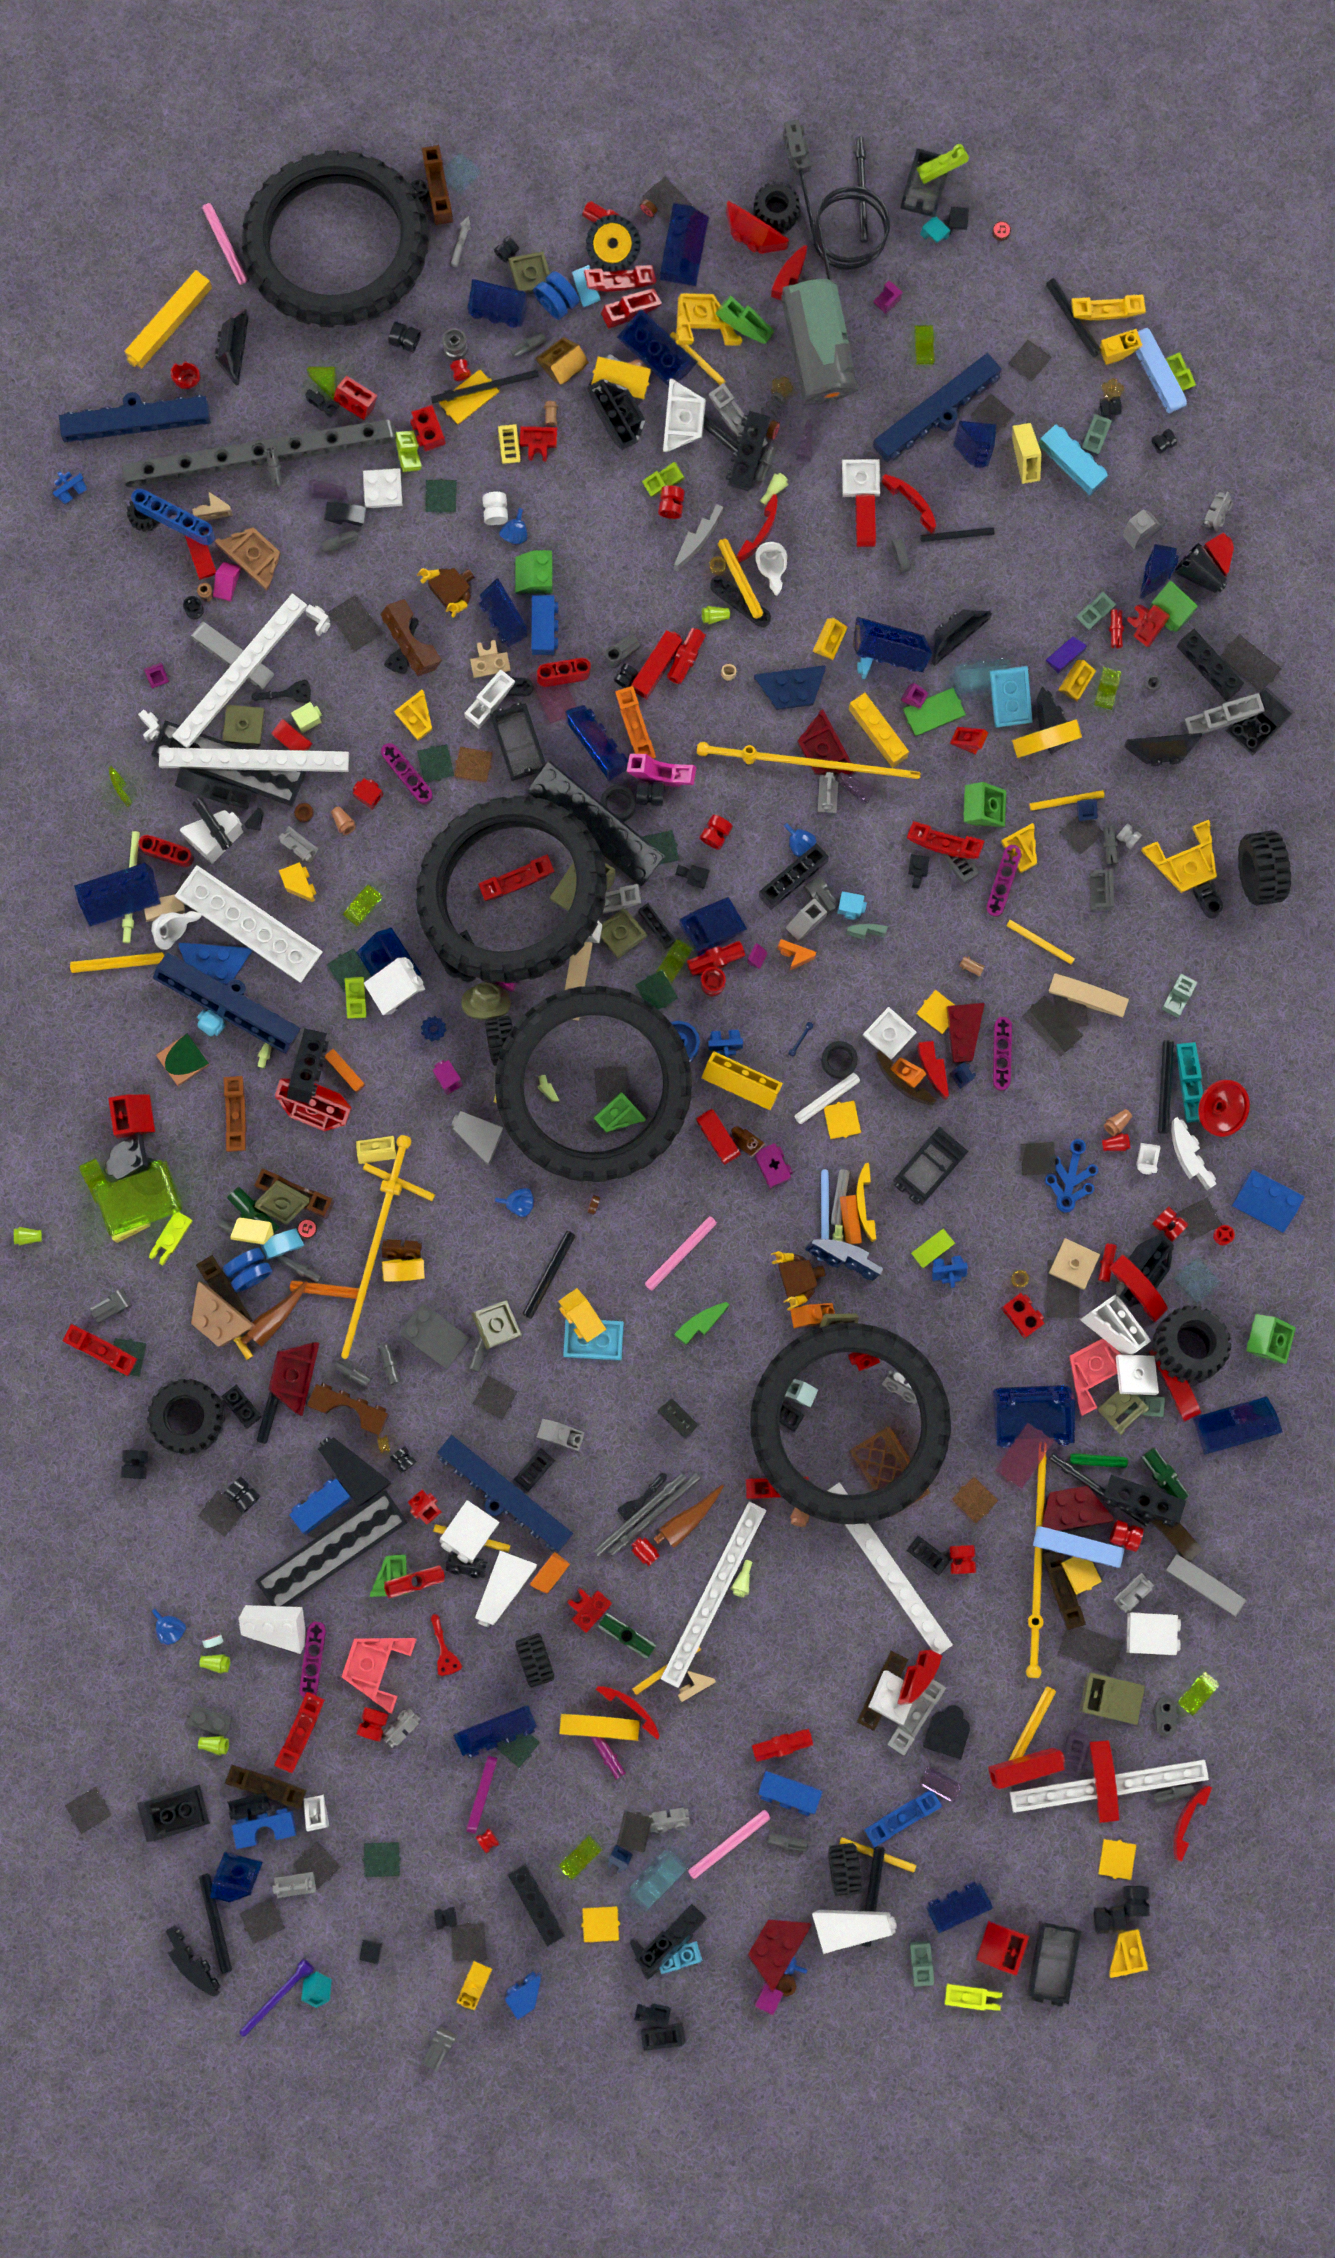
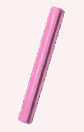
[203,203,248,285]
[645,1217,717,1291]
[688,1810,771,1879]

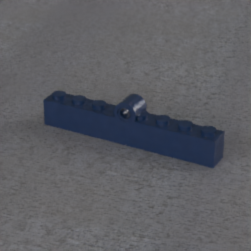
[873,353,1002,462]
[59,392,211,443]
[153,953,301,1054]
[437,1434,574,1552]

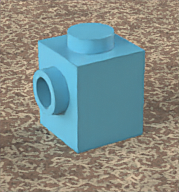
[837,891,867,920]

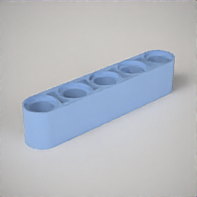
[1135,328,1187,413]
[1033,1526,1125,1568]

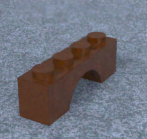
[421,145,453,225]
[380,599,442,676]
[254,1168,335,1219]
[307,1383,389,1436]

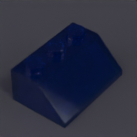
[468,279,527,328]
[953,421,997,468]
[1139,544,1179,598]
[479,578,527,647]
[356,927,421,977]
[925,1881,994,1933]

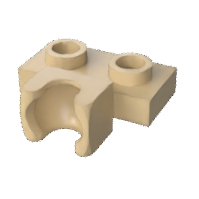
[470,640,511,678]

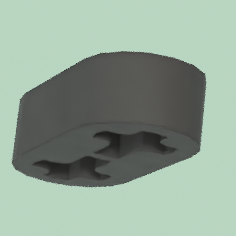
[891,537,911,573]

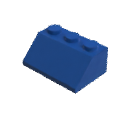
[1232,1170,1305,1233]

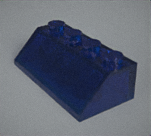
[660,203,709,286]
[617,309,698,386]
[852,616,932,673]
[565,705,628,781]
[74,863,161,927]
[1193,1396,1283,1455]
[453,1704,538,1759]

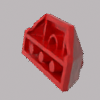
[726,200,789,254]
[275,1078,352,1132]

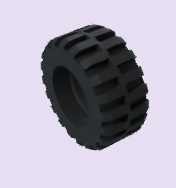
[1238,830,1291,906]
[1152,1305,1232,1384]
[147,1379,225,1455]

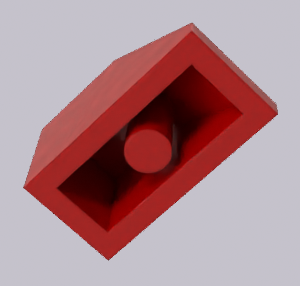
[1204,532,1234,577]

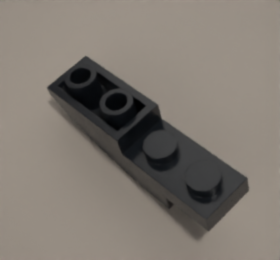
[175,768,253,810]
[635,1904,707,1974]
[166,1925,221,1997]

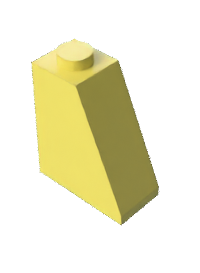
[1012,423,1041,484]

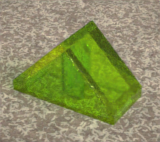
[306,366,337,400]

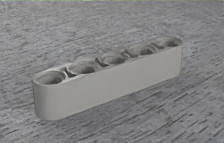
[190,622,274,690]

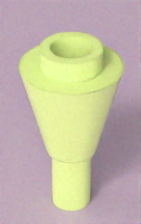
[760,473,788,505]
[730,1560,752,1597]

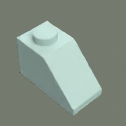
[785,1379,818,1408]

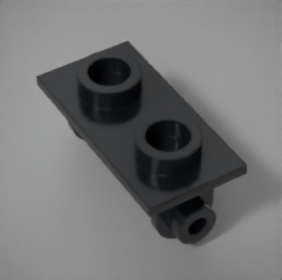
[446,1553,487,1579]
[227,1792,271,1821]

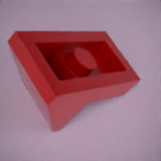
[950,727,988,754]

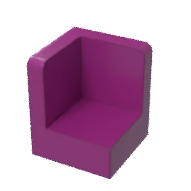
[874,280,902,314]
[754,1982,783,2015]

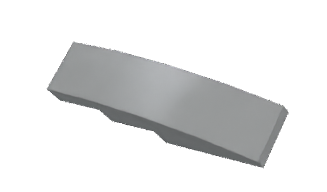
[674,504,723,572]
[1184,693,1265,734]
[1166,1554,1246,1617]

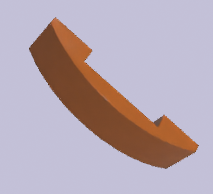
[223,1076,246,1152]

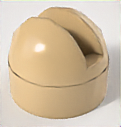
[721,664,736,681]

